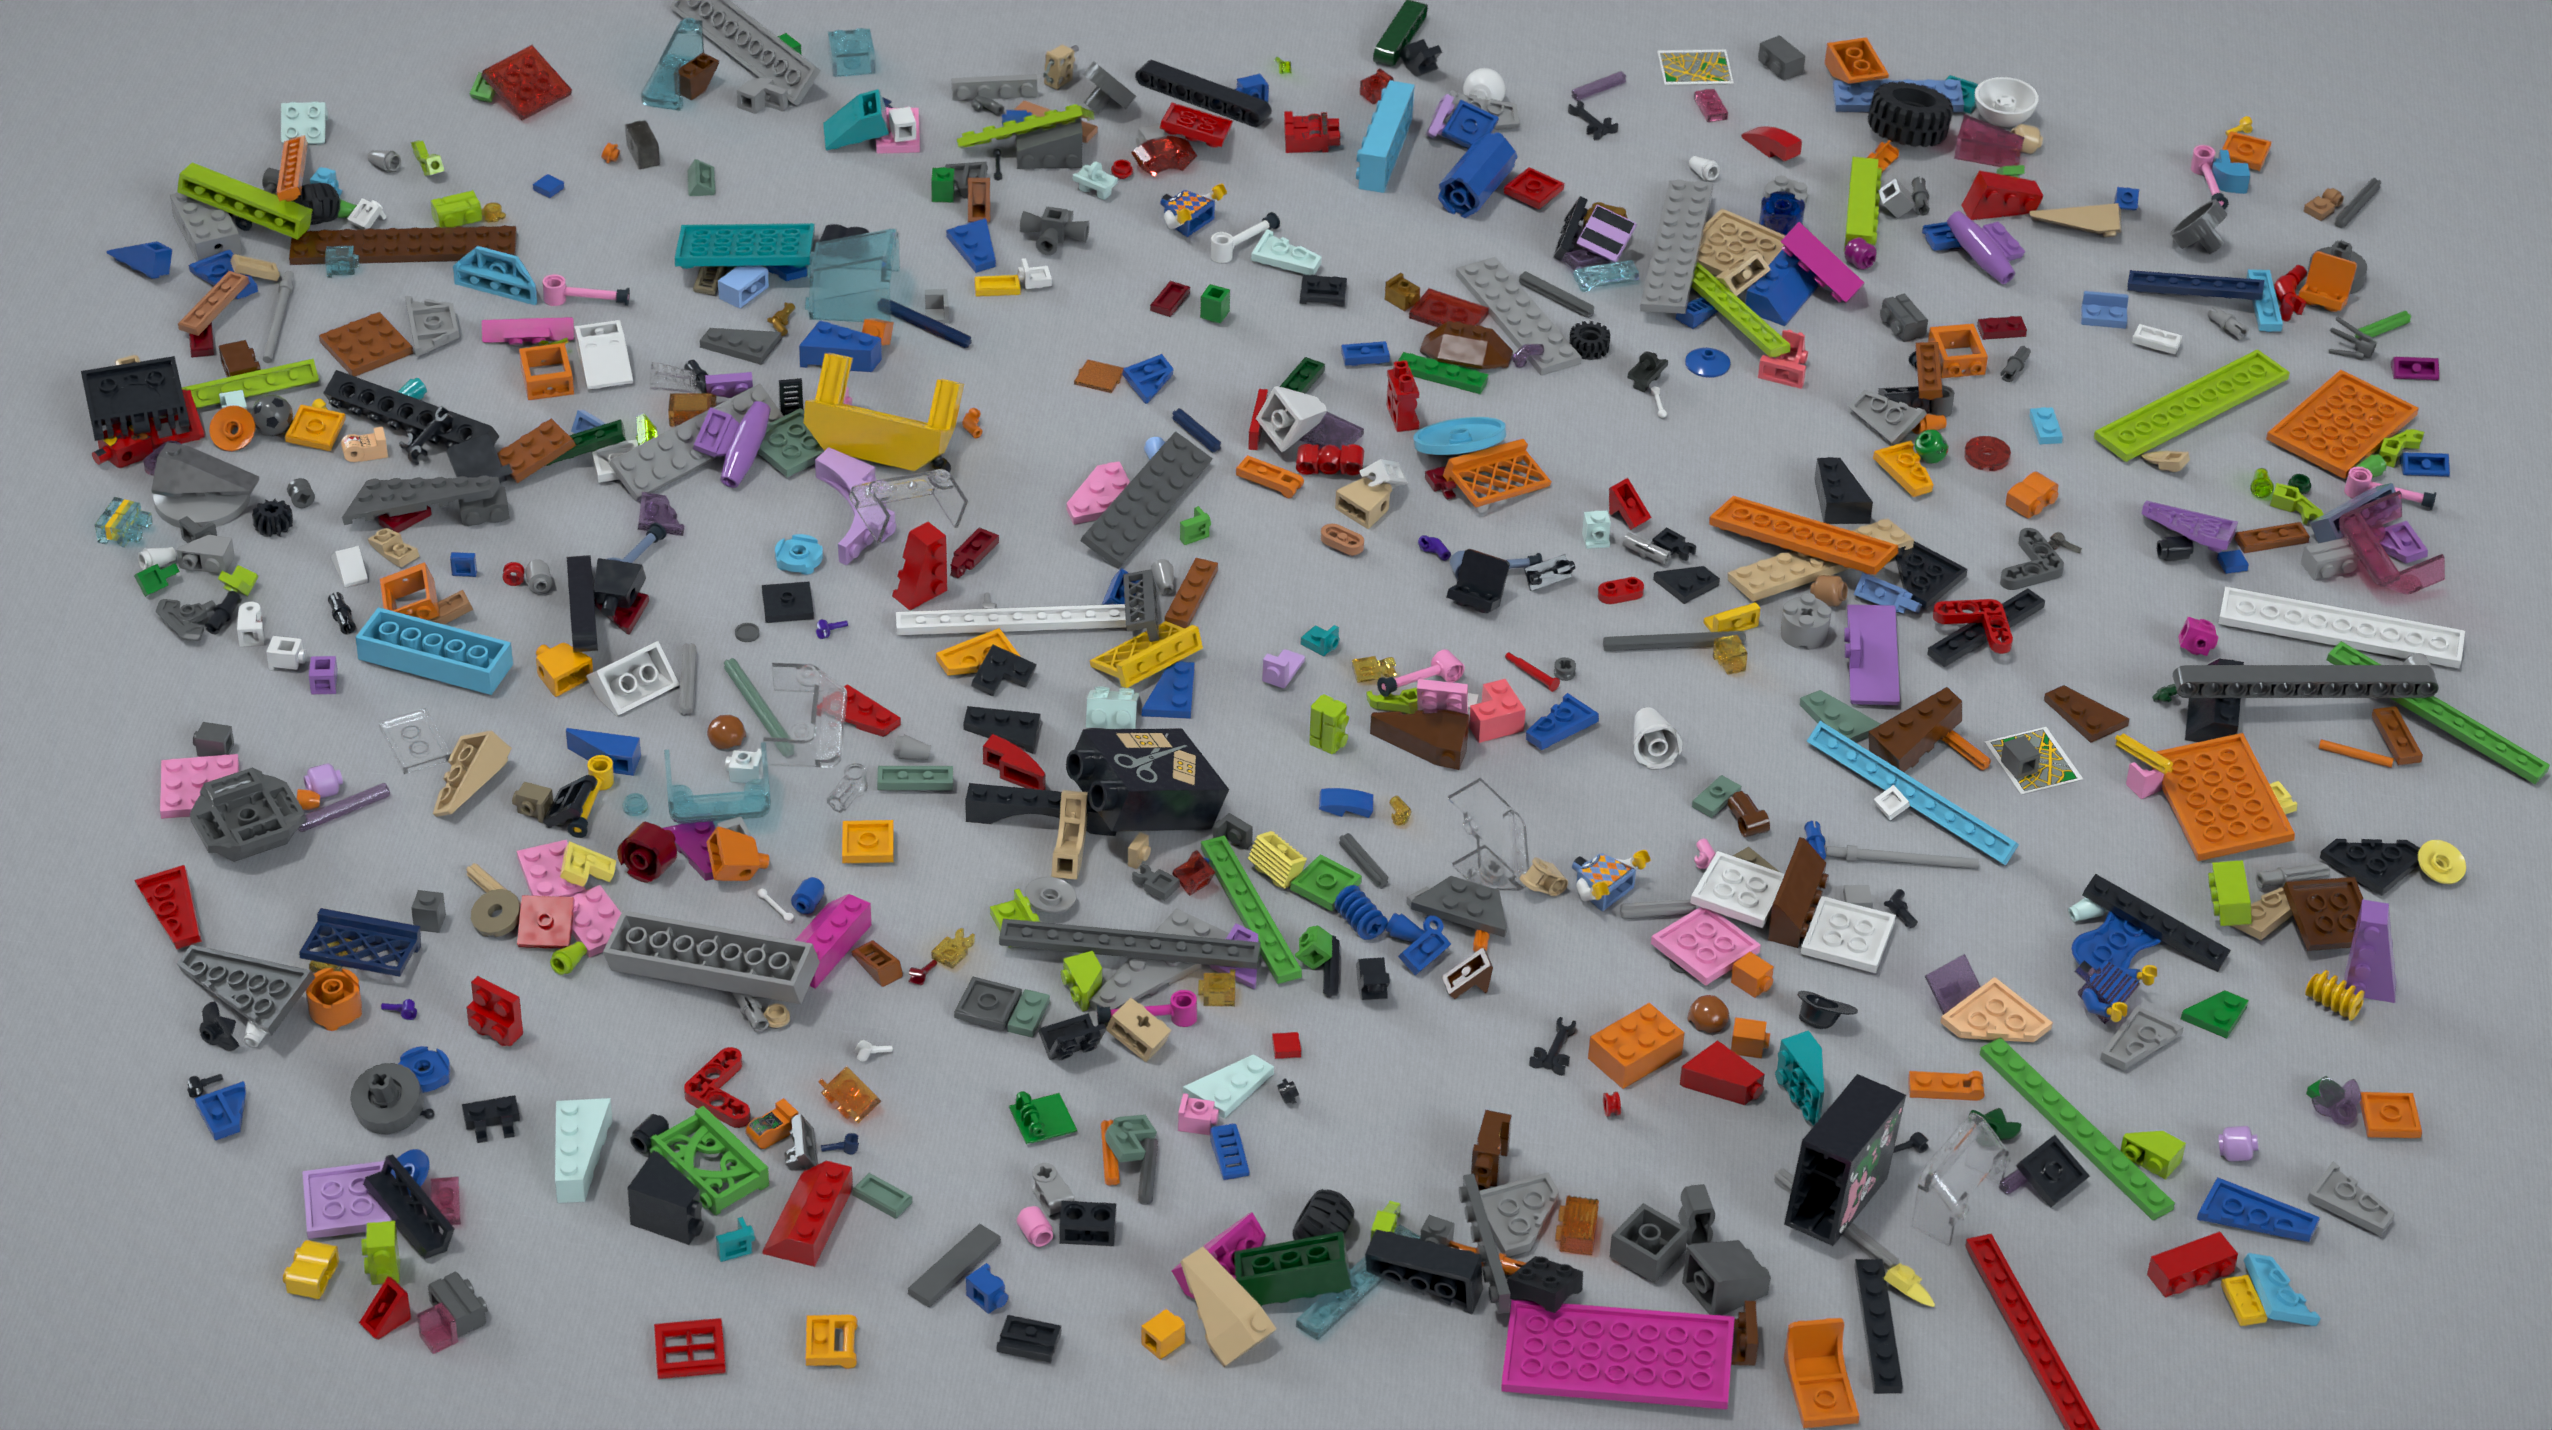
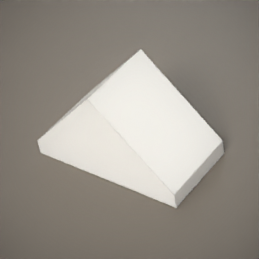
[331,546,368,588]

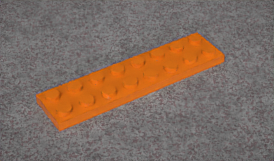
[1709,496,1898,575]

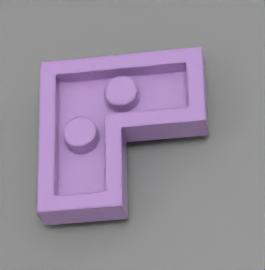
[1425,94,1455,138]

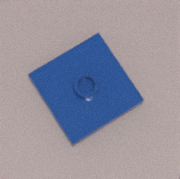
[1441,100,1499,149]

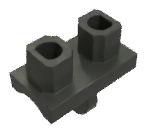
[1627,351,1668,392]

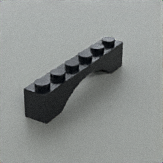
[965,783,1117,836]

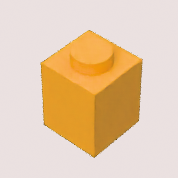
[1141,1309,1185,1360]

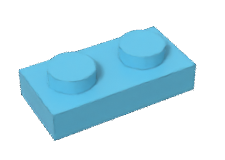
[2029,407,2063,444]

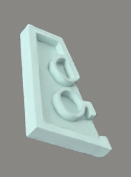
[1183,1054,1274,1119]

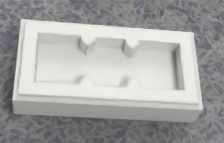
[2132,324,2182,354]

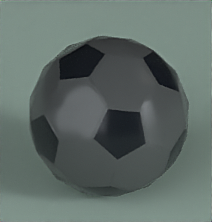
[251,395,293,436]

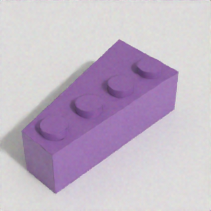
[2344,899,2397,1003]

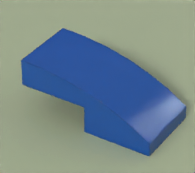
[1319,788,1373,818]

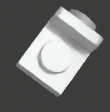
[347,198,387,229]

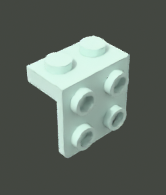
[281,102,328,145]
[1086,686,1139,729]

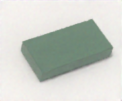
[852,1173,913,1219]

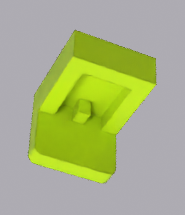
[218,565,258,597]

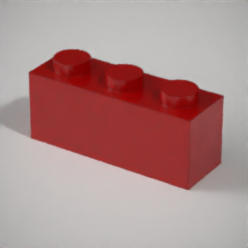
[2147,1231,2238,1297]

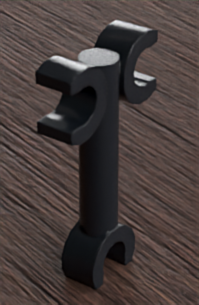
[1568,100,1619,141]
[399,406,454,465]
[1529,1017,1576,1076]

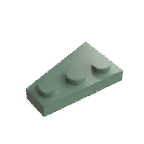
[1799,690,1881,743]

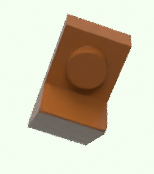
[968,178,990,222]

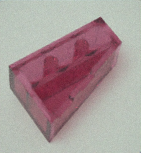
[1954,114,2025,167]

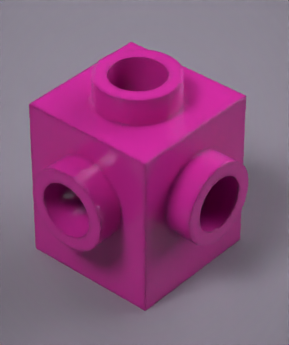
[2178,616,2218,656]

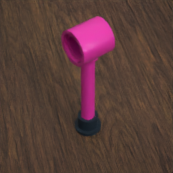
[1097,990,1197,1027]

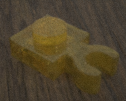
[931,928,975,969]

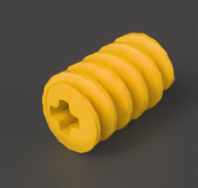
[2305,970,2365,1021]

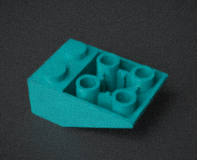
[823,89,889,151]
[1775,1030,1824,1126]

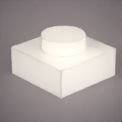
[1874,785,1910,820]

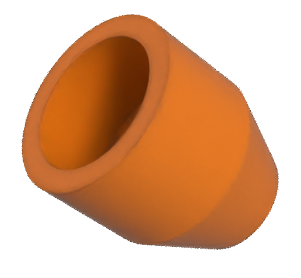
[297,789,320,810]

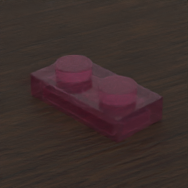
[1694,89,1728,122]
[431,1176,461,1226]

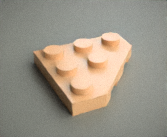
[1940,977,2053,1042]

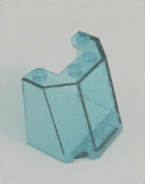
[805,229,900,322]

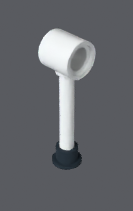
[1210,212,1280,263]

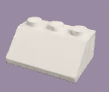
[586,641,680,716]

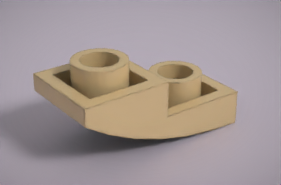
[368,528,420,567]

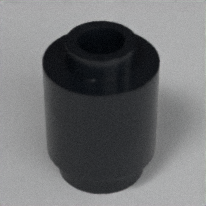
[2156,536,2194,561]
[630,1114,669,1153]

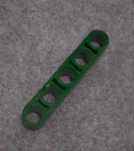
[1373,0,1428,66]

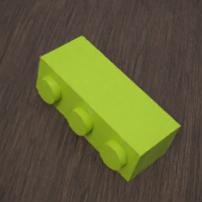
[2208,860,2252,926]

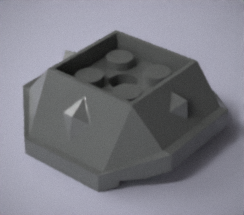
[190,767,306,862]

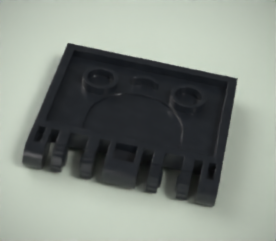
[81,356,190,441]

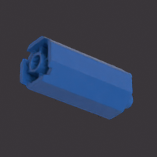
[1438,132,1518,218]

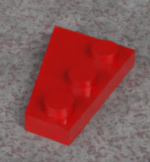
[813,684,901,737]

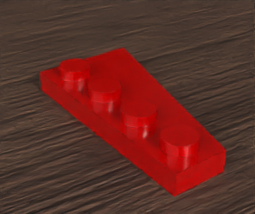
[134,865,202,949]

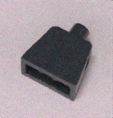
[594,558,646,616]

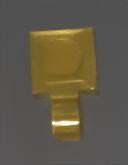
[1352,656,1396,683]

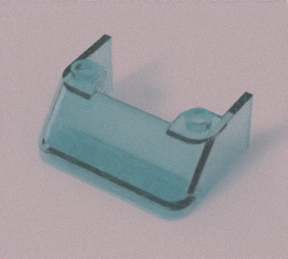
[664,742,771,824]

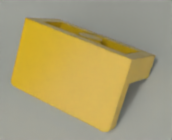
[1703,602,1761,632]

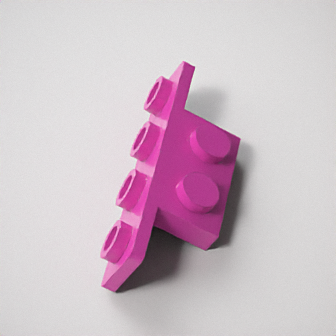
[482,317,574,345]

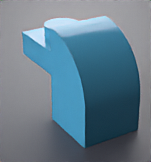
[2212,150,2250,194]

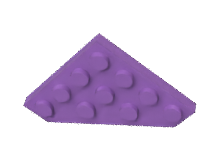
[2141,500,2238,552]

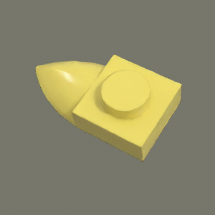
[1884,1263,1935,1307]

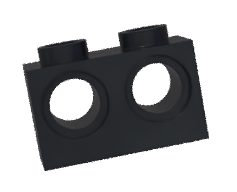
[1059,1201,1117,1246]

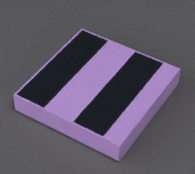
[1577,205,1637,263]

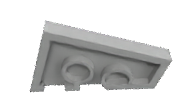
[1848,390,1927,445]

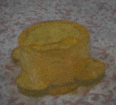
[481,202,506,222]

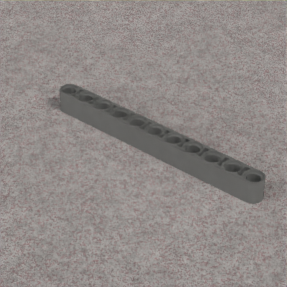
[2172,665,2439,698]

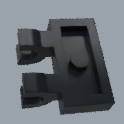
[462,1095,520,1143]

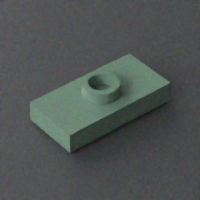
[1692,775,1742,818]

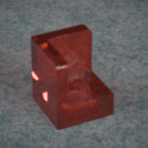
[1172,850,1215,896]

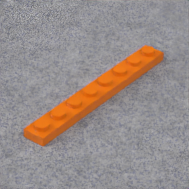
[276,135,308,202]

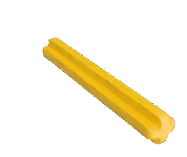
[2115,733,2173,774]

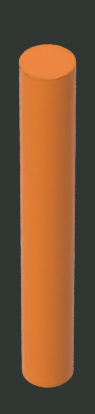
[2318,739,2394,768]

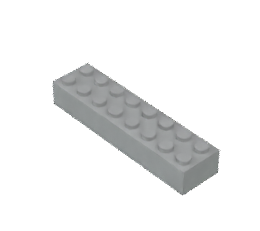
[603,911,820,1004]

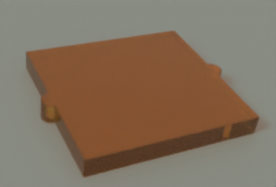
[1074,359,1123,393]

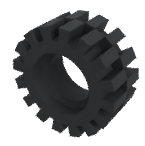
[1569,321,1611,360]

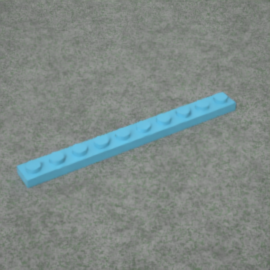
[1807,721,2019,866]

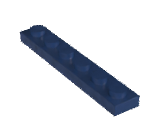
[2127,270,2265,300]

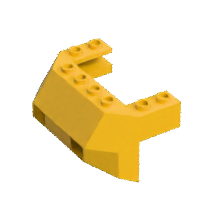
[803,353,964,471]

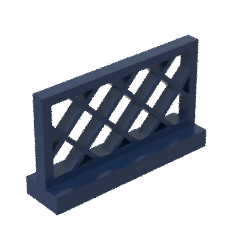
[299,908,421,977]

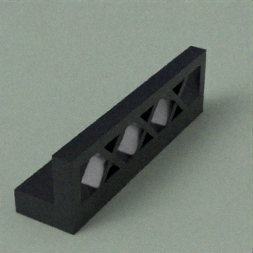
[363,1154,455,1259]

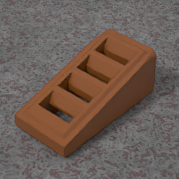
[851,940,903,987]

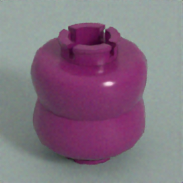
[1844,237,1877,270]

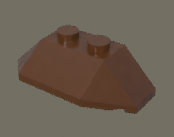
[1420,321,1513,369]

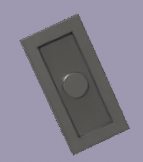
[785,1113,817,1170]

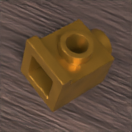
[1385,272,1420,311]

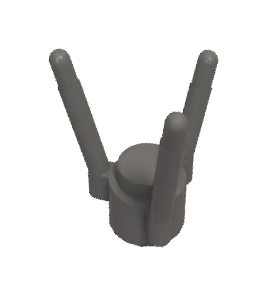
[2328,317,2377,360]

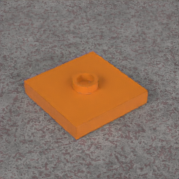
[2222,131,2272,171]
[2359,1092,2422,1138]

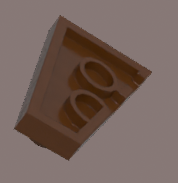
[2044,685,2130,743]

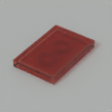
[1409,288,1489,328]

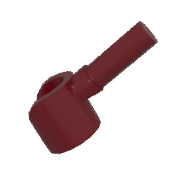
[908,960,937,985]

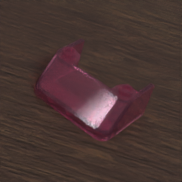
[2339,490,2445,594]

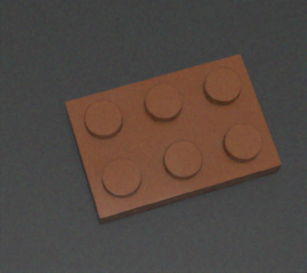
[497,418,576,483]

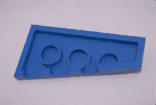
[2197,1177,2320,1242]

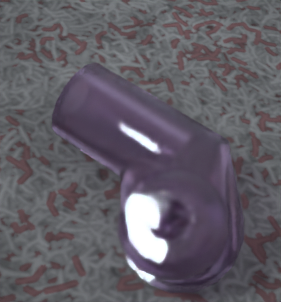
[1512,344,1544,368]

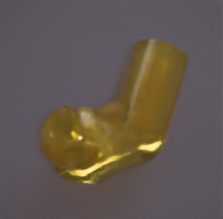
[1389,795,1412,826]

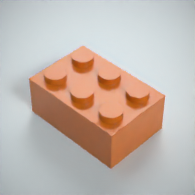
[1588,1002,1685,1089]

